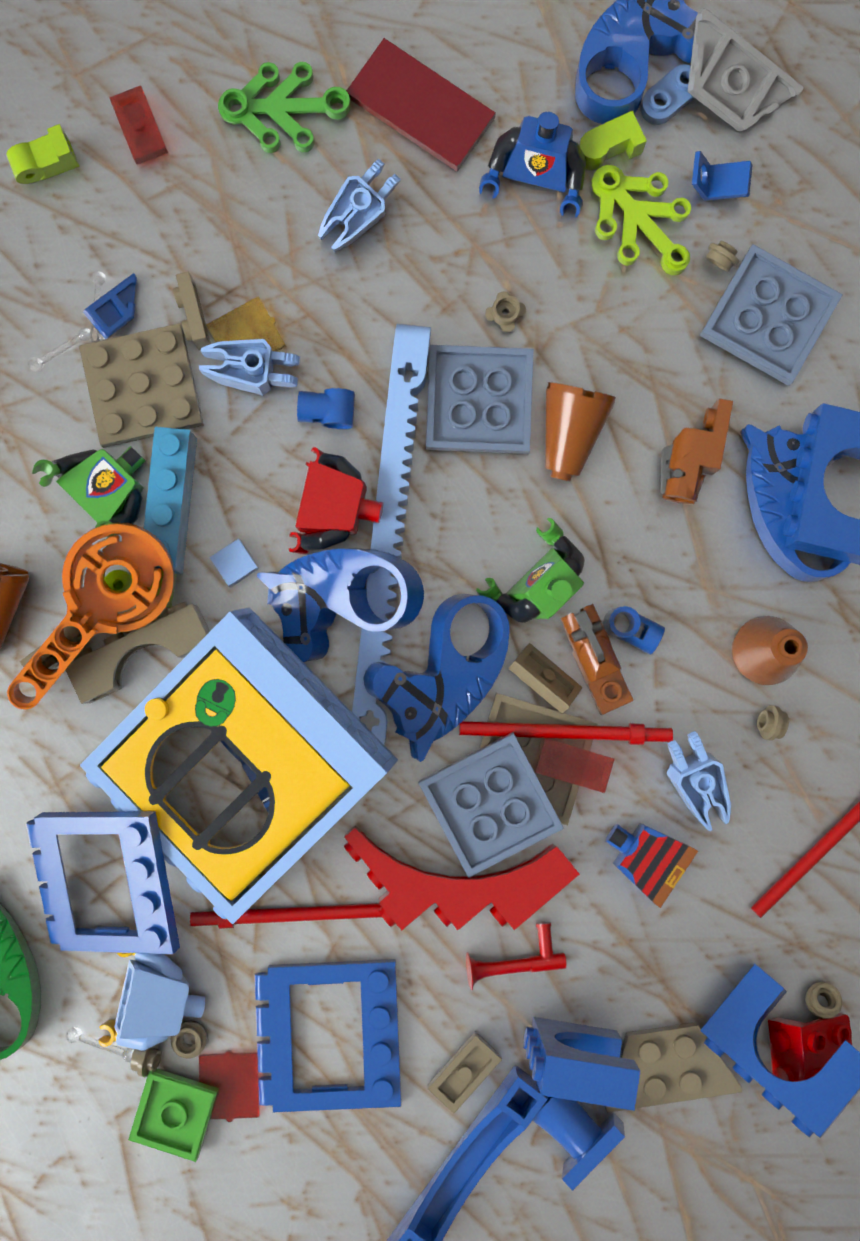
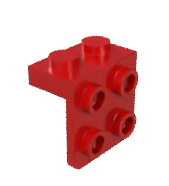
[768,1013,852,1082]

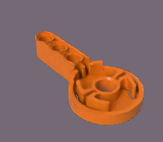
[7,523,175,710]

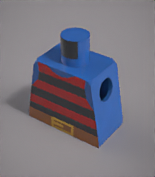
[605,823,698,908]

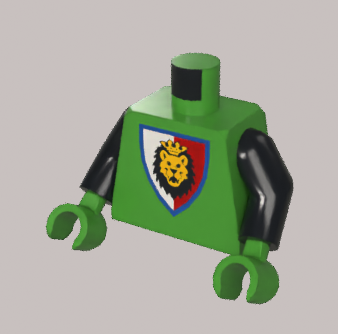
[32,446,146,546]
[476,518,585,623]

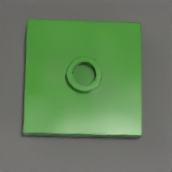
[128,1069,220,1162]

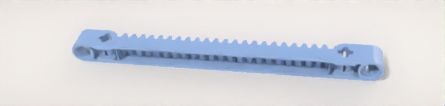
[352,324,431,746]

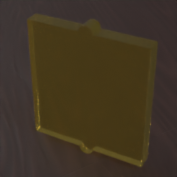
[206,296,286,352]

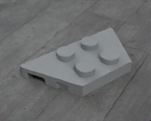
[687,8,804,131]

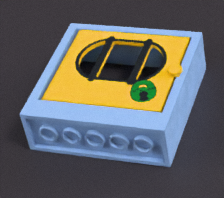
[80,607,398,924]

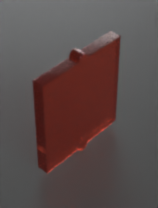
[199,1050,260,1122]

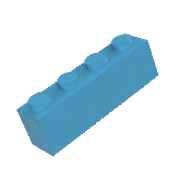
[144,427,197,574]

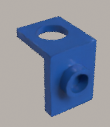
[692,151,753,201]

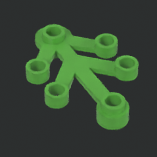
[218,62,351,153]

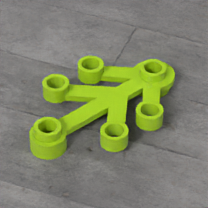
[591,165,691,275]

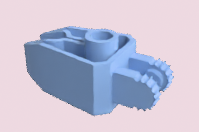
[318,159,401,252]
[199,339,300,395]
[667,731,731,831]

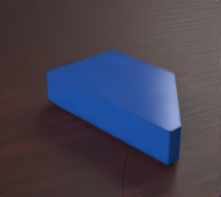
[83,273,137,340]

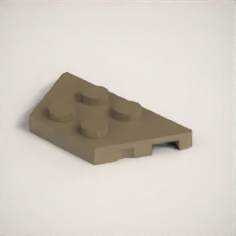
[605,1022,742,1113]

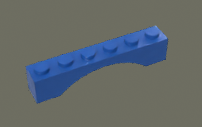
[387,1065,548,1241]

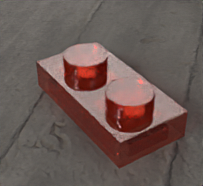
[109,85,168,165]
[535,738,615,793]

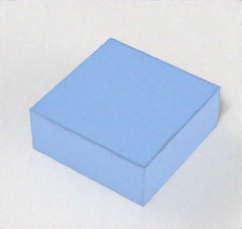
[209,538,259,587]

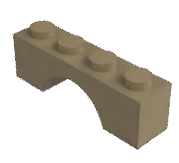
[66,602,210,704]

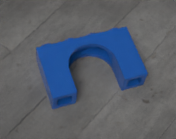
[783,403,860,565]
[700,964,860,1138]
[523,1017,640,1111]

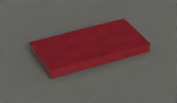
[346,38,496,172]

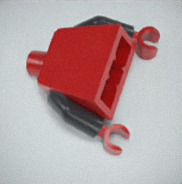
[289,447,383,555]

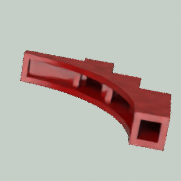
[344,826,580,931]

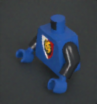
[479,112,586,218]

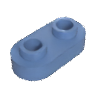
[640,64,695,125]

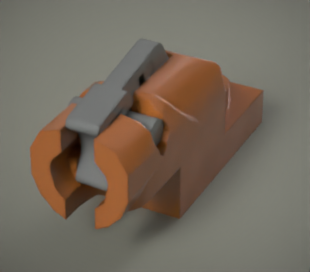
[661,398,733,504]
[560,604,634,715]

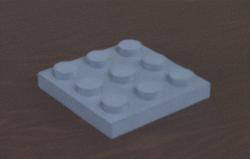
[700,244,843,386]
[426,345,534,454]
[418,732,564,878]

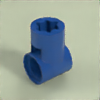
[297,388,355,429]
[603,606,665,655]

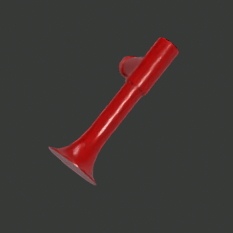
[466,922,567,990]

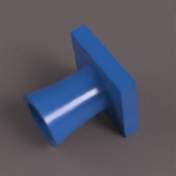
[532,1096,625,1191]

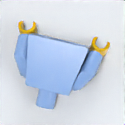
[98,953,205,1051]

